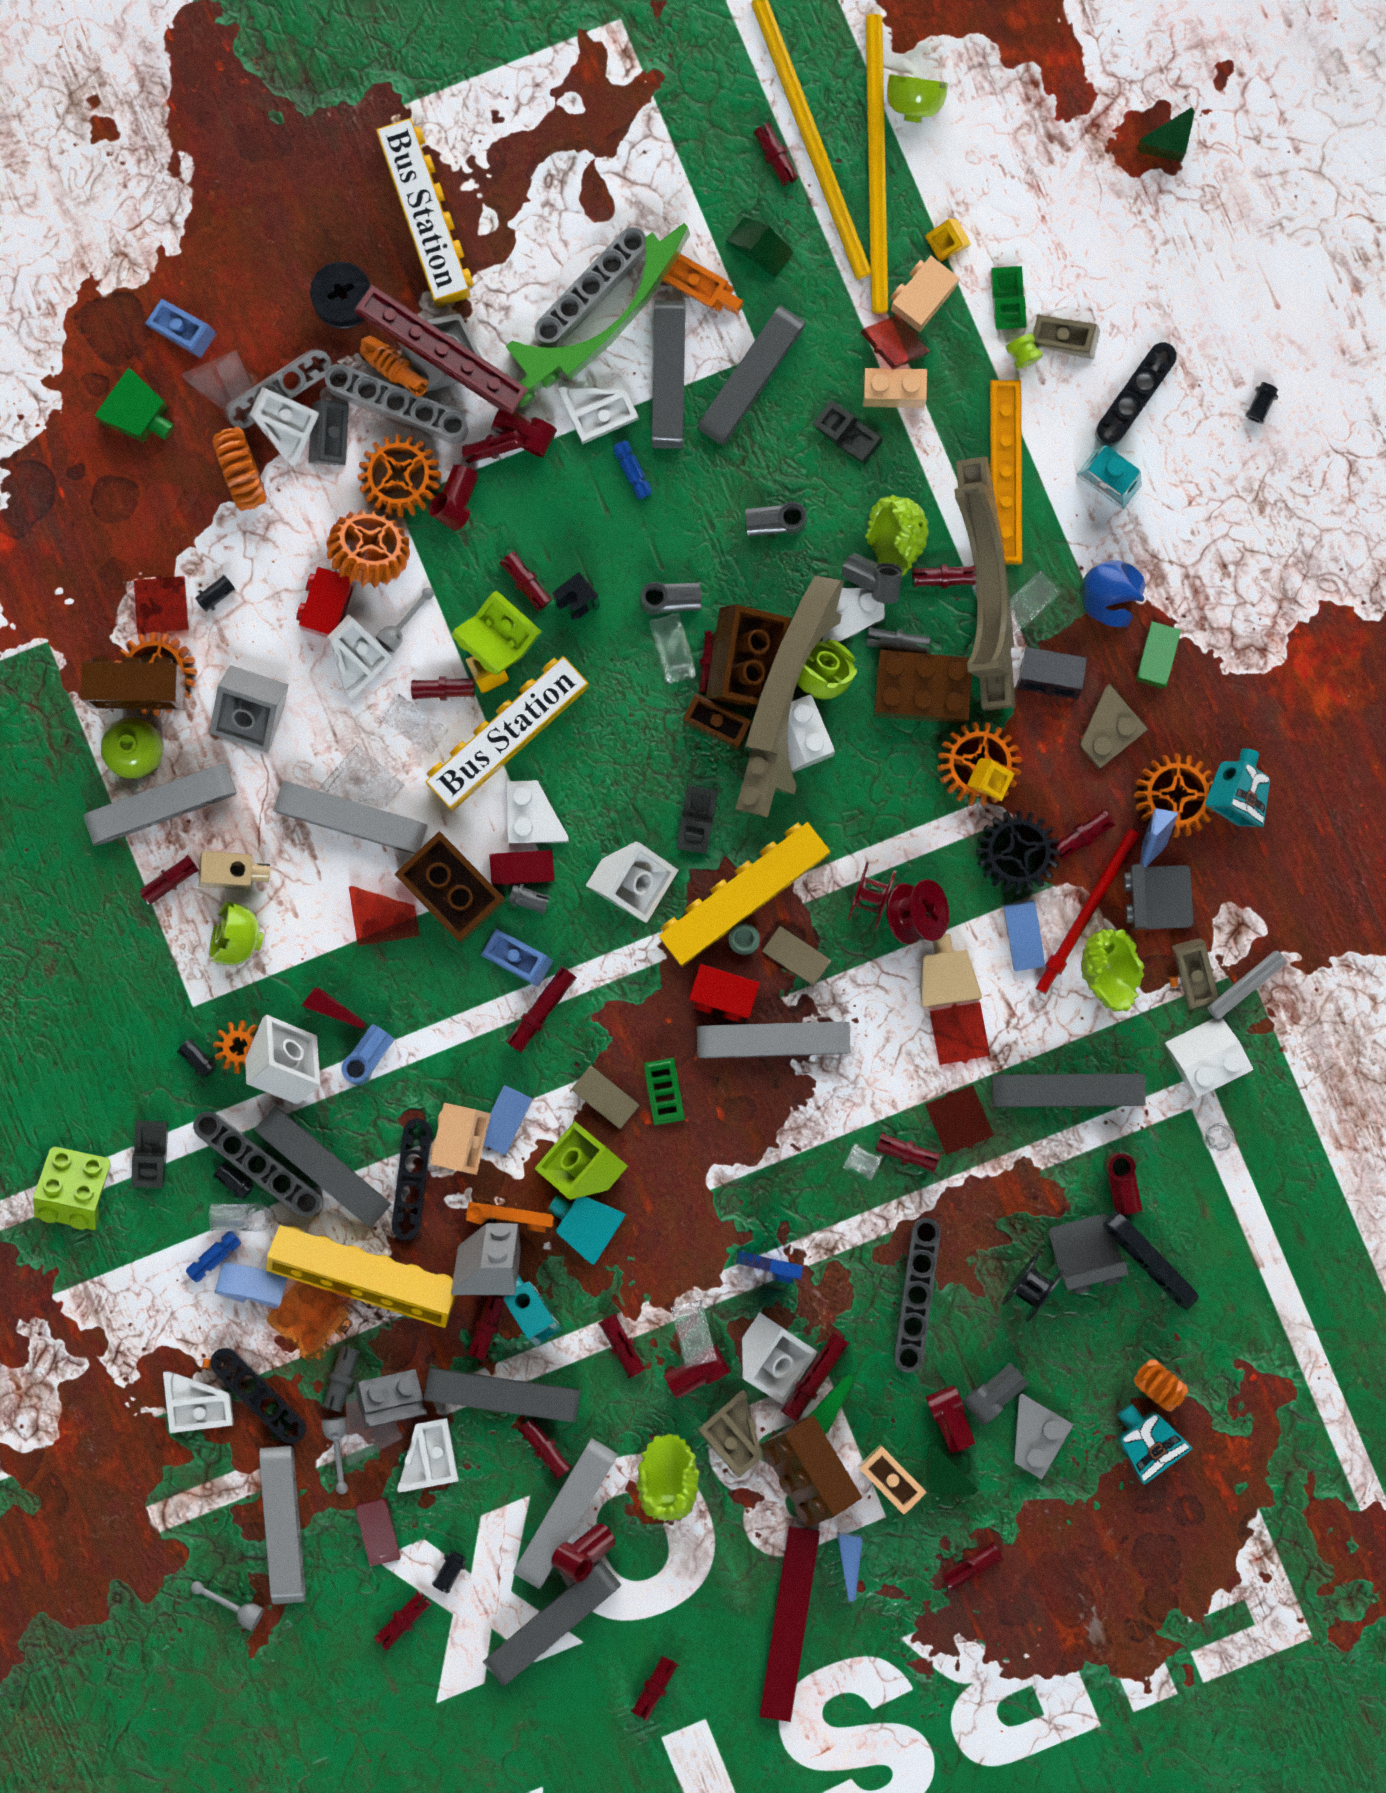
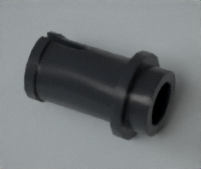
[1245,382,1278,424]
[195,574,236,612]
[177,1038,217,1079]
[213,1162,254,1200]
[432,1550,467,1594]

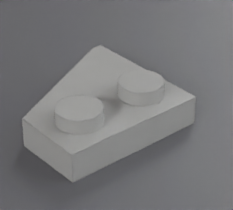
[1013,1393,1074,1479]

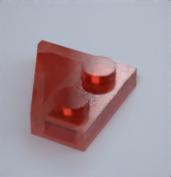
[349,886,420,947]

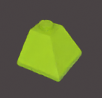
[534,1121,628,1200]

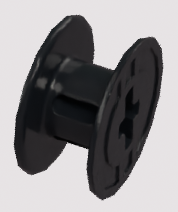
[310,261,371,329]
[1001,1253,1063,1322]

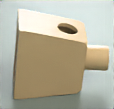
[198,851,270,889]
[921,934,982,1008]

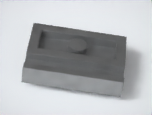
[354,1369,427,1429]

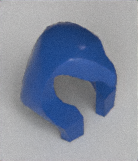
[1081,560,1146,627]

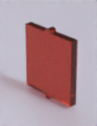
[861,315,929,369]
[133,575,189,635]
[929,1002,990,1065]
[925,1085,994,1155]

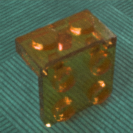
[267,1281,354,1362]

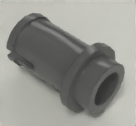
[508,883,550,914]

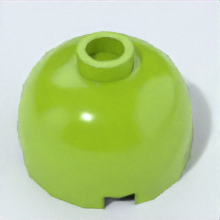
[887,74,949,123]
[797,639,857,700]
[101,717,164,779]
[209,901,264,966]

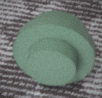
[729,924,760,955]

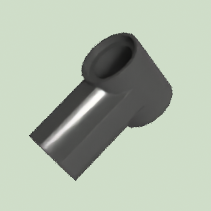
[745,502,807,537]
[842,553,903,604]
[639,582,701,615]
[962,1363,1028,1426]

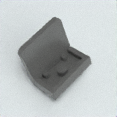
[1123,864,1193,930]
[1048,1214,1128,1295]

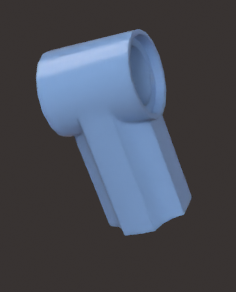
[341,1024,395,1085]

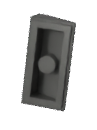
[308,400,349,465]

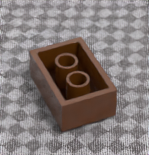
[706,604,791,711]
[873,650,972,725]
[81,657,186,710]
[394,831,507,945]
[759,1415,863,1527]

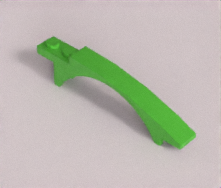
[505,223,690,408]

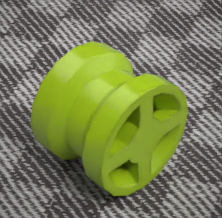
[1005,333,1043,370]

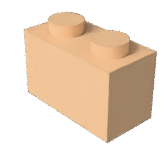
[891,255,960,333]
[863,368,927,408]
[430,1103,491,1175]
[858,1444,927,1515]

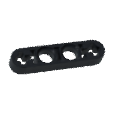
[1095,342,1177,447]
[392,1118,433,1240]
[1102,1211,1199,1310]
[210,1348,307,1444]

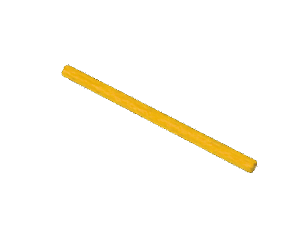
[751,0,871,280]
[866,14,888,314]

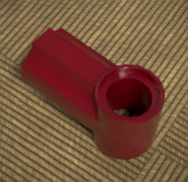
[491,409,557,458]
[428,464,479,531]
[1104,1152,1143,1215]
[663,1344,731,1399]
[925,1385,976,1453]
[551,1523,616,1583]

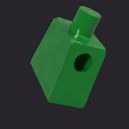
[95,368,175,442]

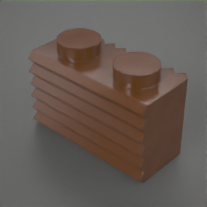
[683,693,752,751]

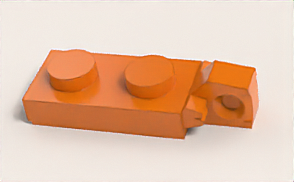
[663,254,744,315]
[466,1202,555,1233]

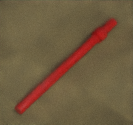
[1035,829,1140,995]

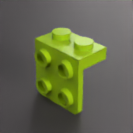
[451,590,542,675]
[33,1147,111,1231]

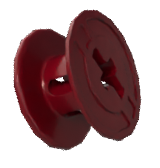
[847,861,896,930]
[886,879,950,945]

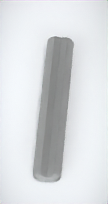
[1208,951,1286,1019]

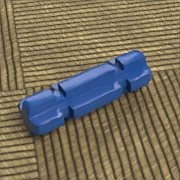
[613,441,652,500]
[186,1231,241,1283]

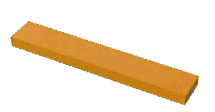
[990,380,1022,565]

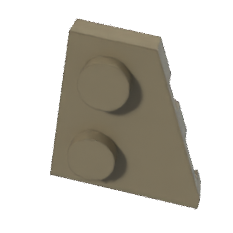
[1079,684,1148,770]
[697,1389,763,1478]

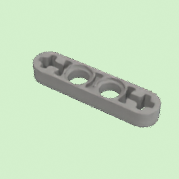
[225,349,331,429]

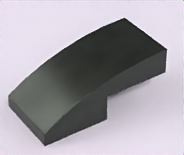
[813,400,883,465]
[676,785,718,854]
[131,1120,168,1188]

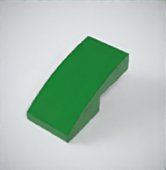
[990,266,1027,330]

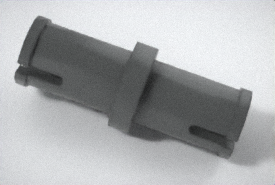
[866,627,931,654]
[322,1345,360,1412]

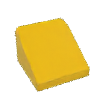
[925,219,971,262]
[466,656,509,693]
[967,758,1015,801]

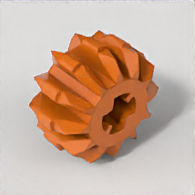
[213,1020,258,1074]
[1134,1359,1188,1411]

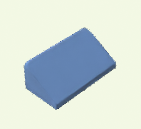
[1140,808,1178,868]

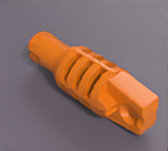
[360,335,429,397]

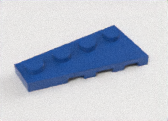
[736,1251,803,1284]

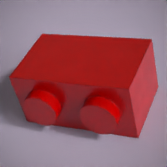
[296,567,356,638]
[689,964,760,1024]

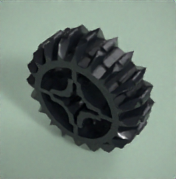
[976,810,1061,895]

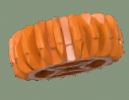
[213,427,267,511]
[357,434,441,518]
[326,508,410,588]
[114,632,198,716]
[937,722,1022,807]
[1134,753,1215,838]

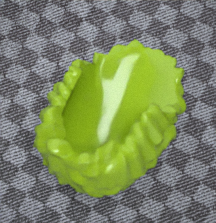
[865,495,929,580]
[1081,929,1144,1012]
[636,1434,700,1522]

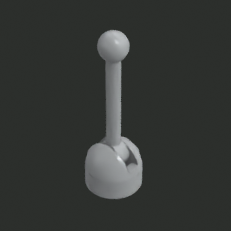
[375,587,434,653]
[321,1417,348,1494]
[191,1581,264,1631]

